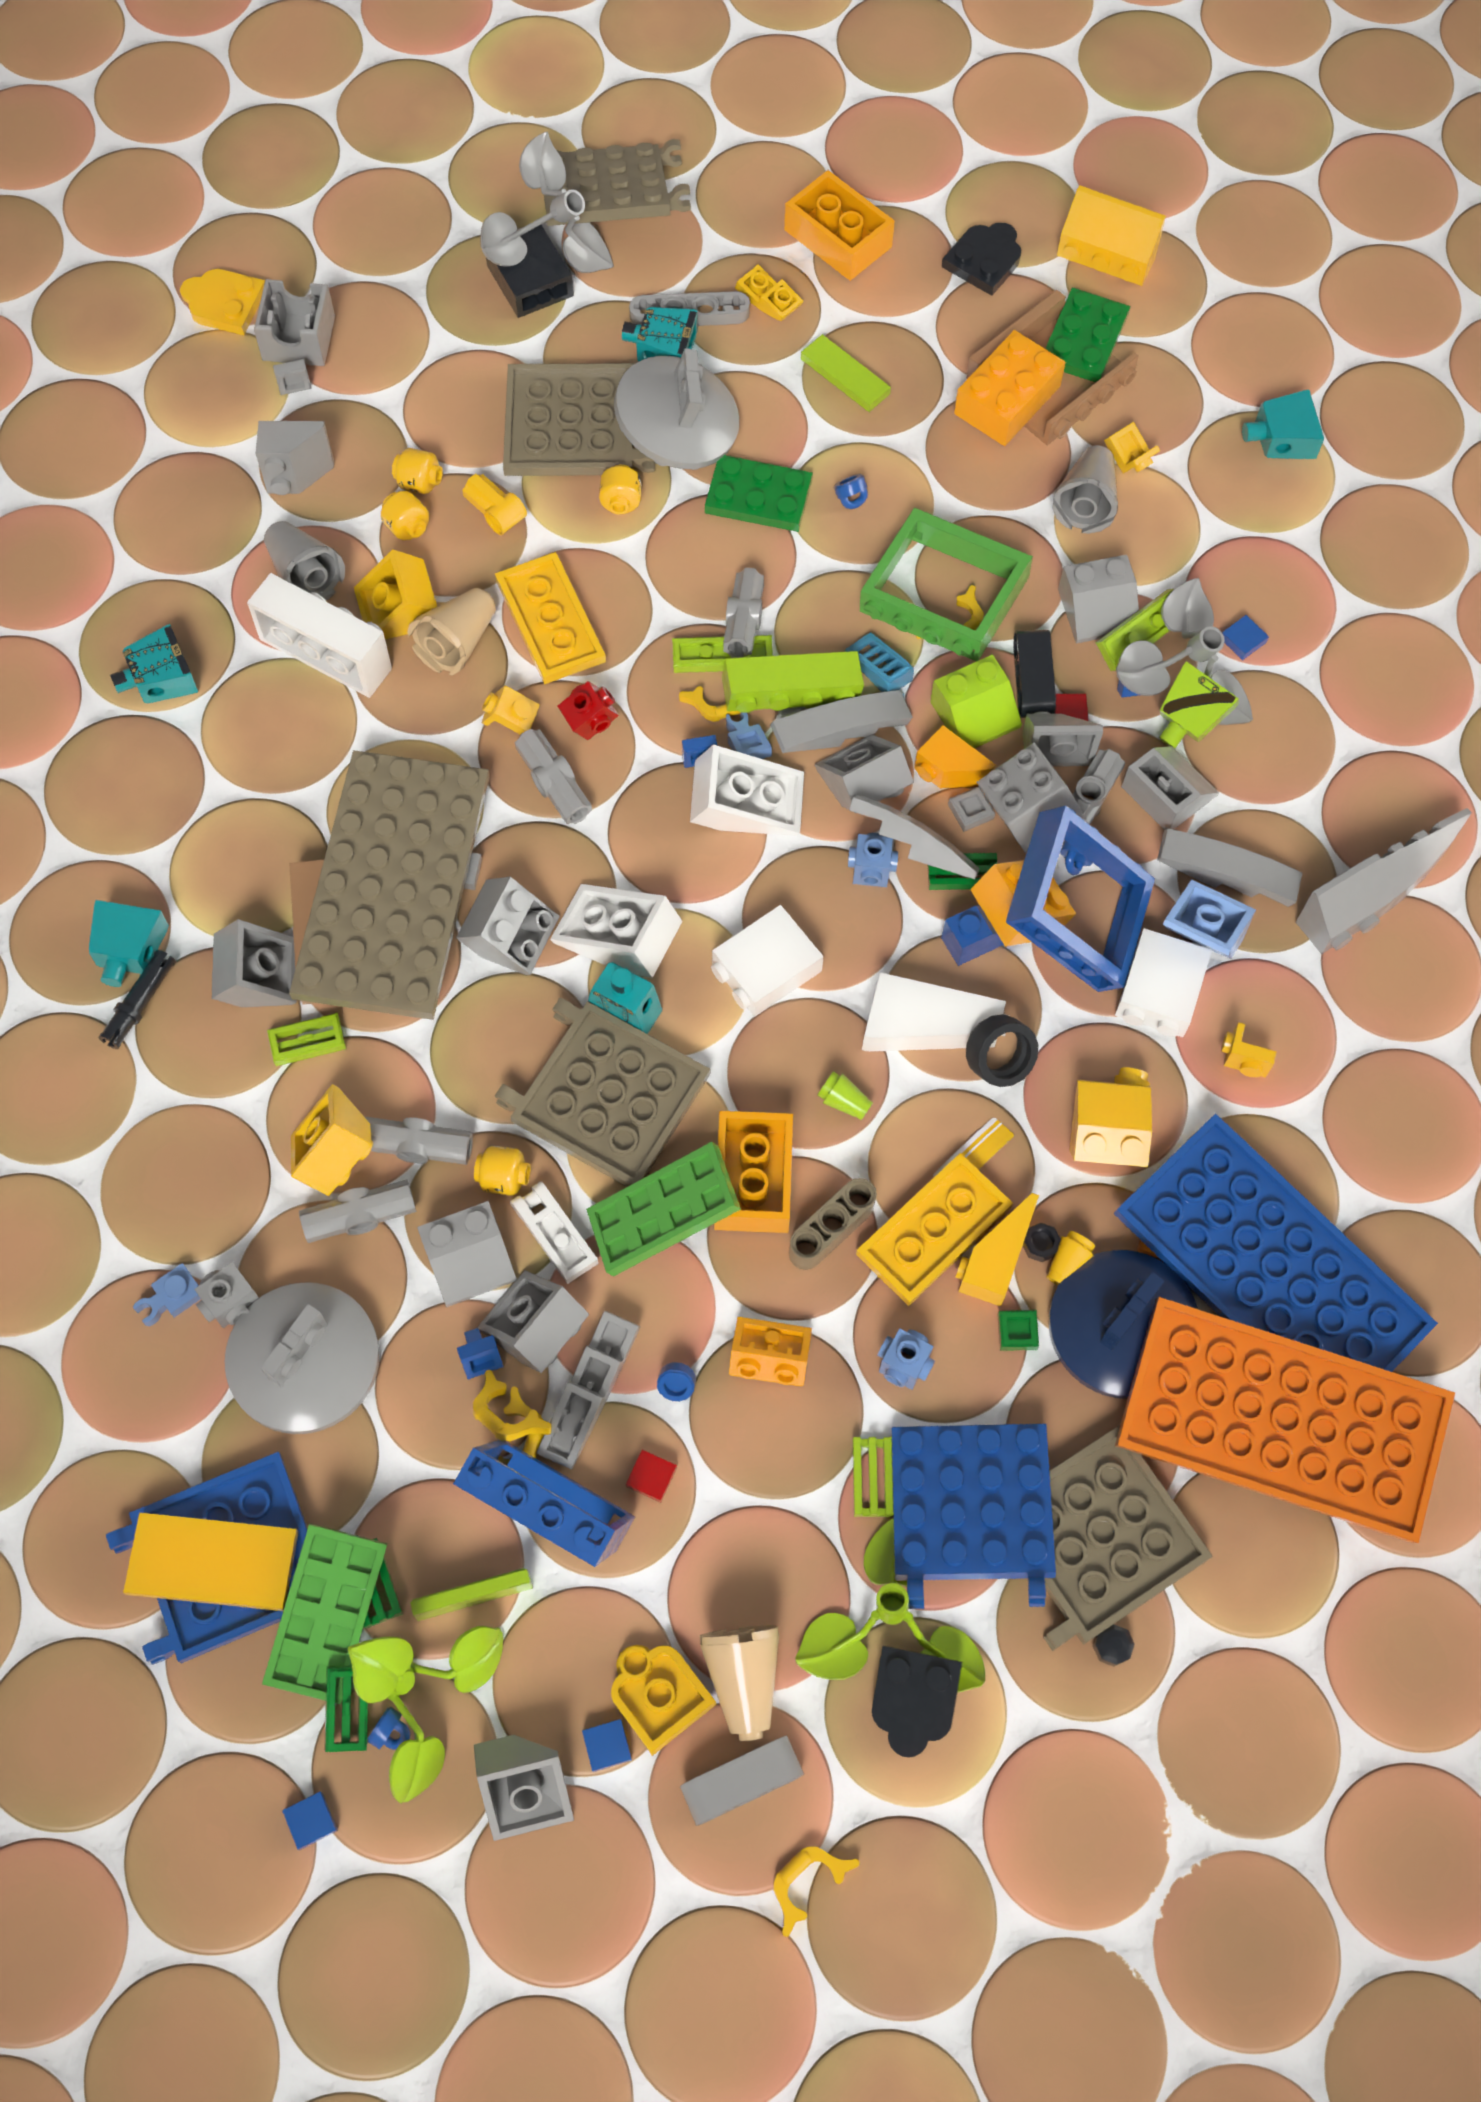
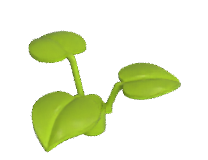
[795,1518,985,1693]
[348,1626,503,1804]

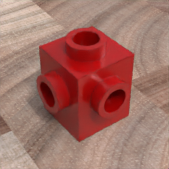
[557,681,619,740]

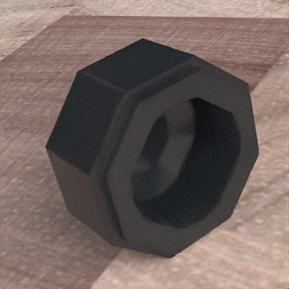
[1022,1223,1061,1262]
[1093,1624,1135,1667]

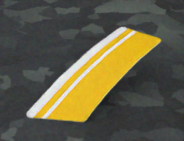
[933,1118,1014,1176]

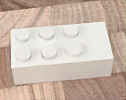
[247,573,392,698]

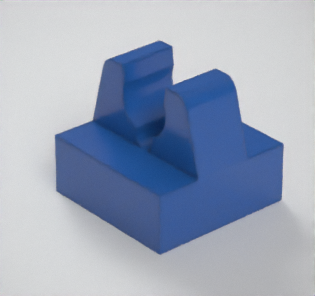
[457,1328,504,1380]

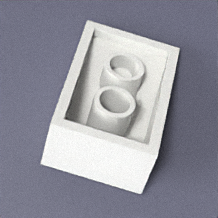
[690,745,804,836]
[550,884,683,978]

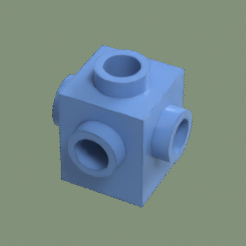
[848,833,898,887]
[877,1328,935,1390]

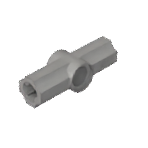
[723,568,764,658]
[515,729,592,824]
[1063,749,1125,843]
[364,1116,473,1165]
[299,1179,417,1243]

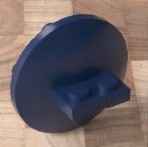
[1048,1250,1198,1399]

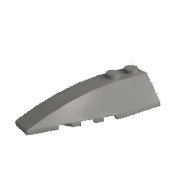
[1296,808,1472,954]

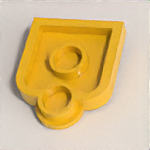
[180,269,265,336]
[611,1645,717,1756]

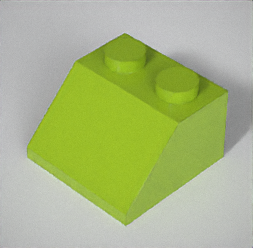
[930,655,1022,749]

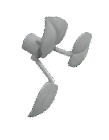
[480,132,614,273]
[1116,578,1253,725]

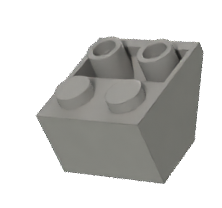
[1122,746,1219,830]
[456,877,560,975]

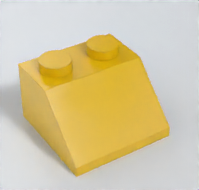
[354,549,437,640]
[1069,1080,1152,1167]
[291,1084,373,1196]

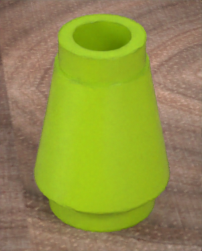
[817,1071,873,1120]

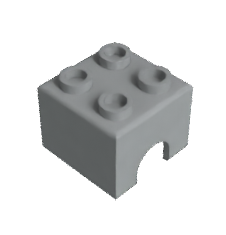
[254,279,335,366]
[977,742,1083,853]

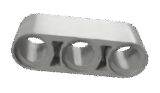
[680,1736,804,1826]

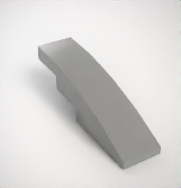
[770,690,913,753]
[849,794,980,879]
[1157,828,1302,907]
[537,1311,641,1469]

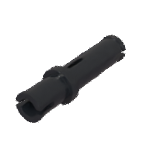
[98,950,176,1049]

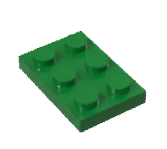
[1045,287,1131,383]
[705,455,813,532]

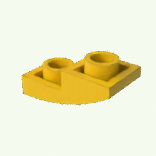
[735,264,803,321]

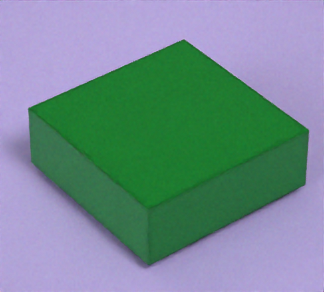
[998,1310,1039,1351]

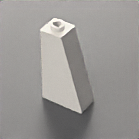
[862,972,1010,1052]

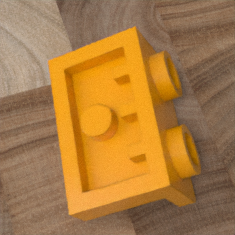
[729,1317,812,1386]

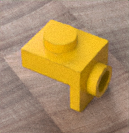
[1104,422,1160,474]
[481,685,540,735]
[1221,1022,1277,1078]

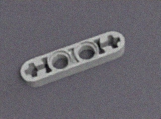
[629,291,750,326]

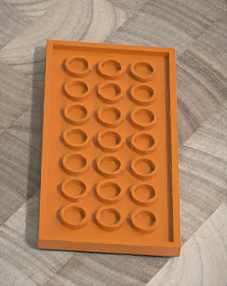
[1115,1297,1455,1543]

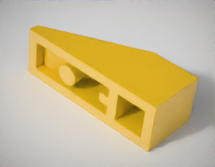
[955,1193,1039,1307]

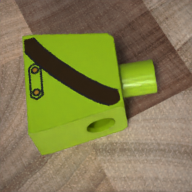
[1159,661,1239,749]

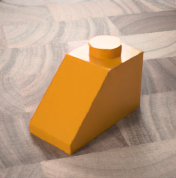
[914,725,996,789]

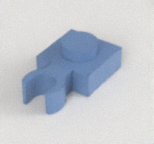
[726,712,772,759]
[133,1263,201,1326]

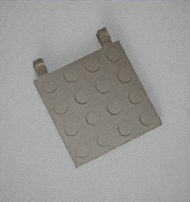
[544,139,691,226]
[503,363,655,476]
[495,998,711,1187]
[1043,1425,1213,1651]

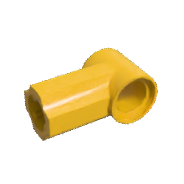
[462,473,527,535]

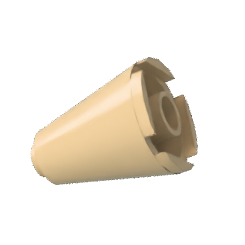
[407,588,496,675]
[699,1625,779,1741]

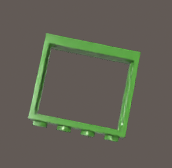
[859,508,1033,662]

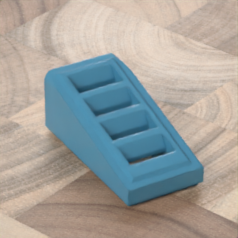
[845,632,914,692]

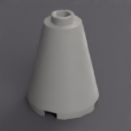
[1052,445,1118,534]
[264,521,345,600]

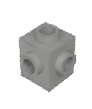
[194,1262,259,1328]

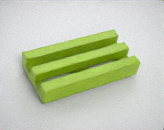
[267,1013,346,1067]
[852,1437,894,1517]

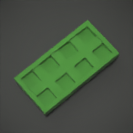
[586,1142,741,1277]
[262,1523,387,1705]

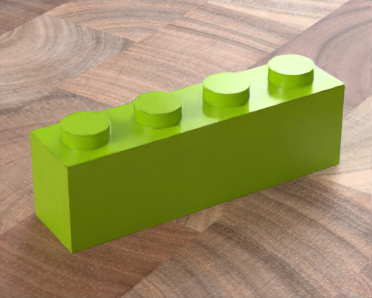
[722,651,864,713]

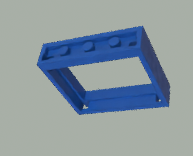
[1006,805,1155,992]
[453,1440,635,1567]

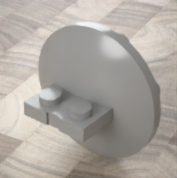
[614,348,739,470]
[225,1283,380,1434]

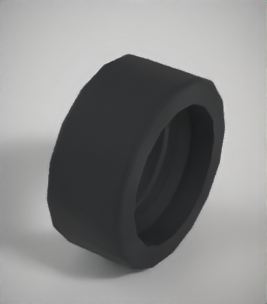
[966,1014,1039,1087]

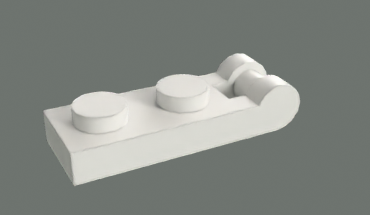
[510,1181,599,1284]

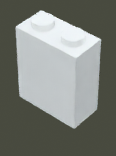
[711,905,824,1017]
[1115,928,1212,1037]

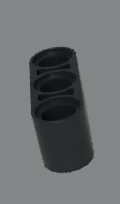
[1013,630,1056,718]

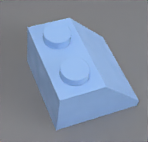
[1163,880,1256,959]

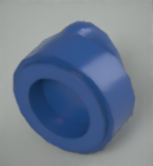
[834,474,868,509]
[1060,841,1093,875]
[657,1362,696,1402]
[367,1707,411,1750]

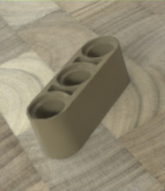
[789,1178,877,1270]

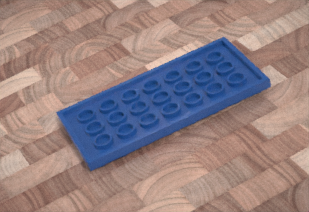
[1114,1113,1438,1372]

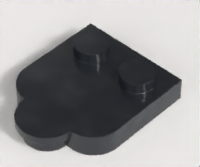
[942,223,1021,296]
[872,1646,963,1758]

